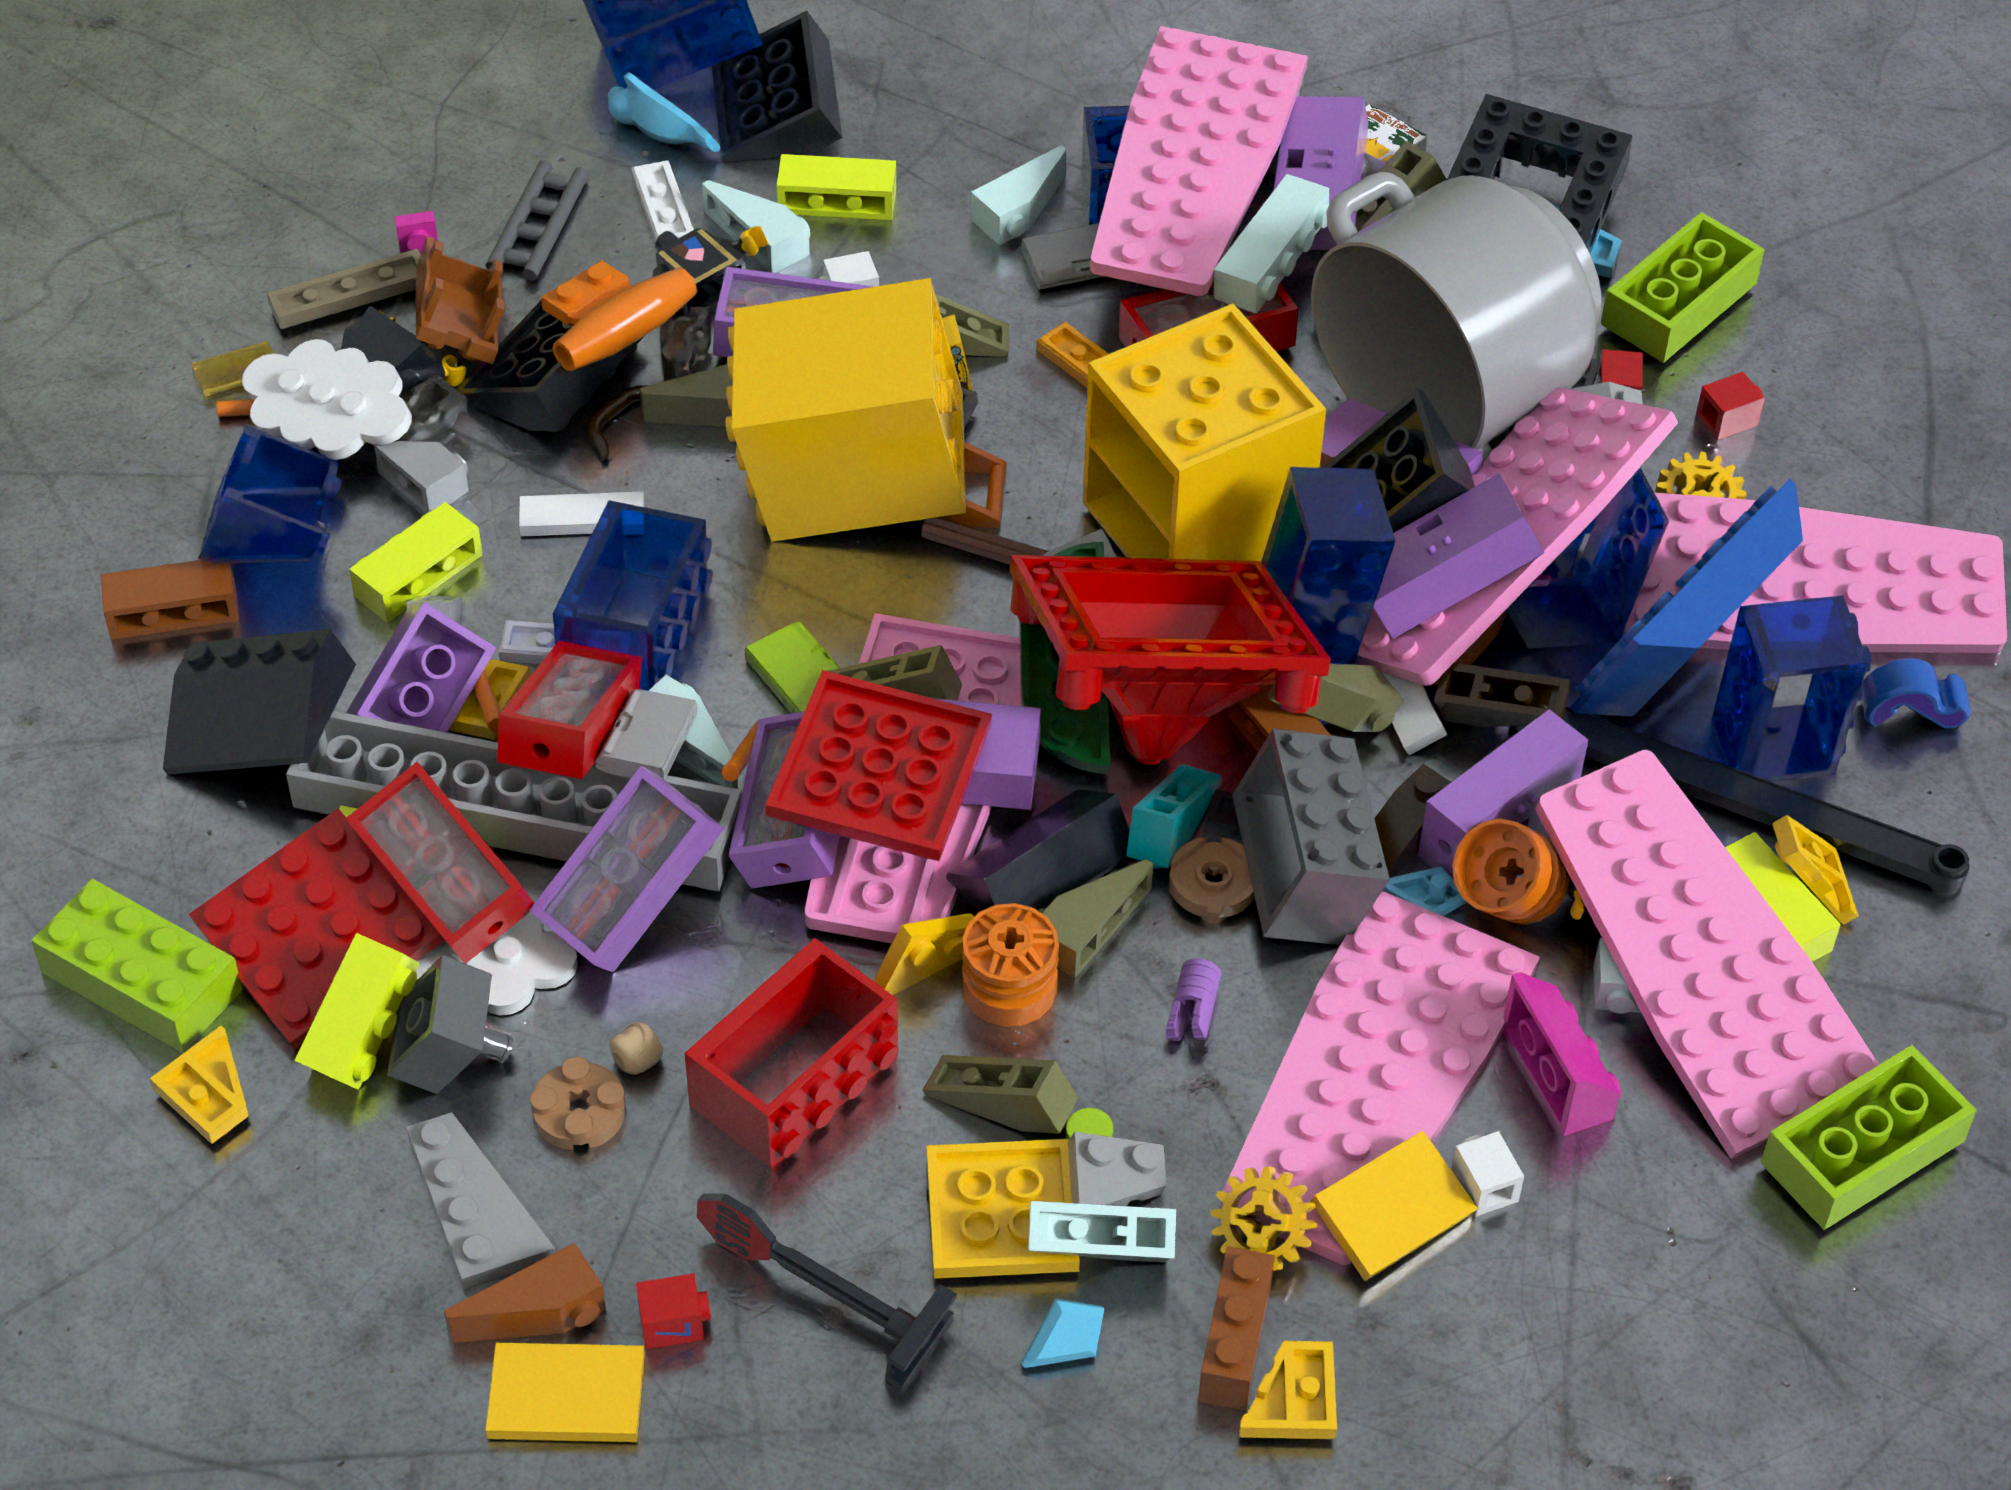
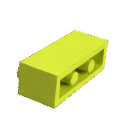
[777,154,896,220]
[349,502,483,623]
[1725,832,1841,962]
[294,933,420,1090]

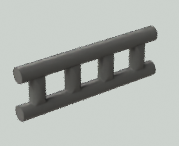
[485,160,589,281]

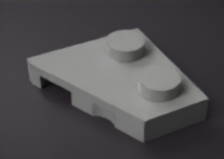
[1068,1131,1167,1206]

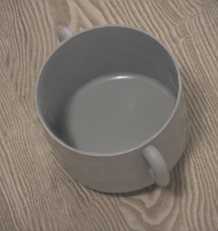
[1311,172,1602,462]

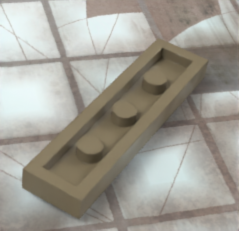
[267,249,420,329]

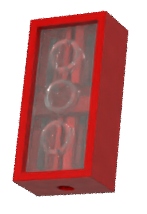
[1119,280,1299,351]
[497,640,642,780]
[345,762,534,964]

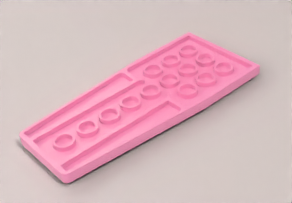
[1090,26,1308,296]
[1339,388,1678,686]
[1623,490,2007,653]
[805,613,1021,944]
[1535,750,1879,1160]
[1220,891,1540,1265]

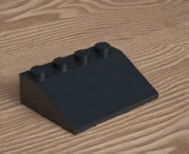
[711,10,843,162]
[453,299,644,432]
[1310,388,1475,595]
[163,629,356,775]

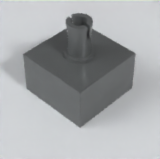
[387,955,513,1094]

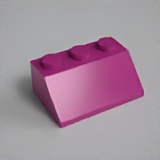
[1503,972,1621,1136]

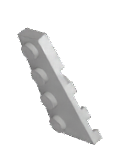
[407,1112,555,1289]

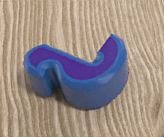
[1860,658,1971,729]

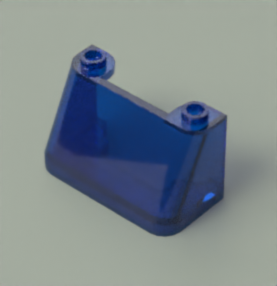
[197,424,342,565]

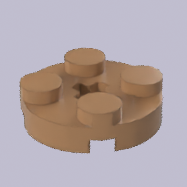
[1168,837,1255,924]
[530,1057,626,1150]

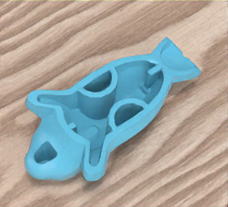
[608,72,720,152]

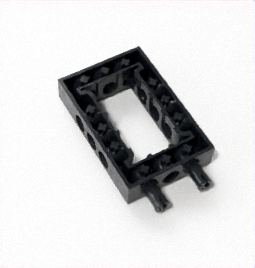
[1447,94,1633,254]

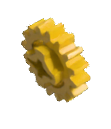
[1654,451,1746,499]
[1210,1166,1317,1271]

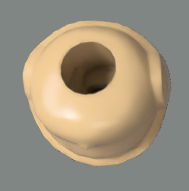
[609,1022,663,1075]

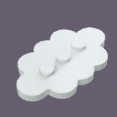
[242,339,412,460]
[416,912,578,1015]

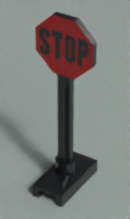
[696,1193,957,1390]

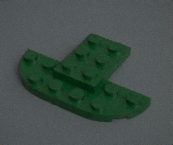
[1019,542,1111,774]

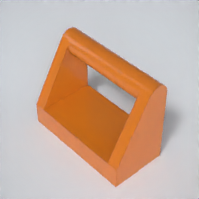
[941,442,1007,528]

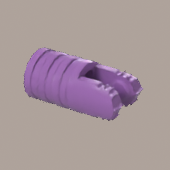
[1166,959,1222,1041]

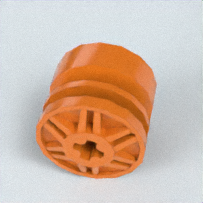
[1452,818,1570,925]
[962,903,1059,1027]

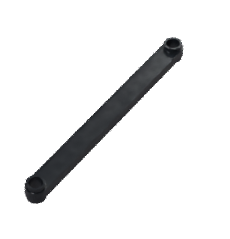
[1512,706,1970,894]

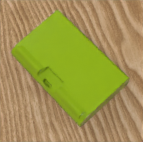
[745,622,840,713]

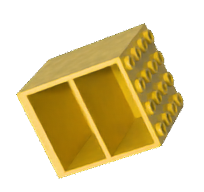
[726,278,966,542]
[1082,303,1326,566]

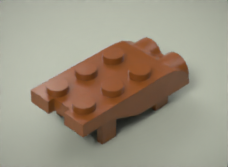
[416,236,505,364]

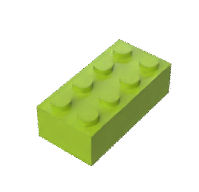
[1600,212,1765,363]
[31,878,243,1053]
[1760,1045,1977,1230]

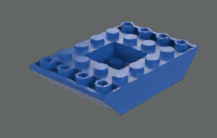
[1569,479,1803,716]

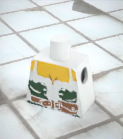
[1361,104,1428,180]

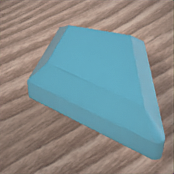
[1383,866,1467,916]
[1021,1299,1104,1368]

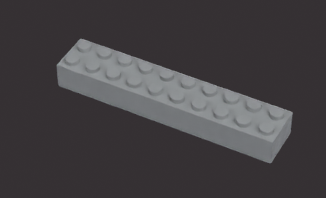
[286,711,742,891]

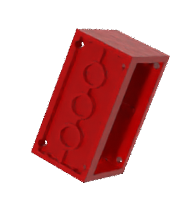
[684,938,899,1169]

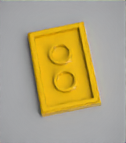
[1310,1130,1478,1281]
[486,1343,645,1442]

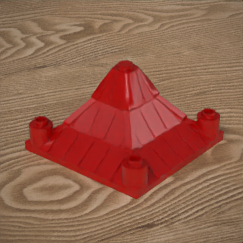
[1009,555,1331,765]

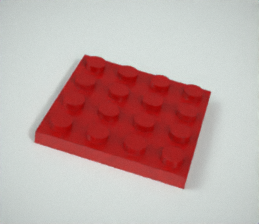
[765,670,992,861]
[189,808,445,1050]

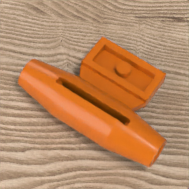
[541,260,697,371]

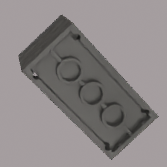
[1232,728,1390,945]

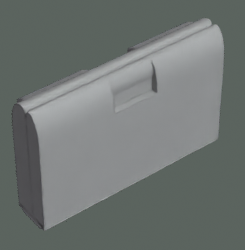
[1022,223,1107,290]
[595,689,697,780]

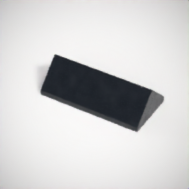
[946,789,1130,913]

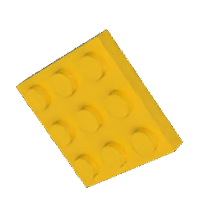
[926,1139,1080,1279]

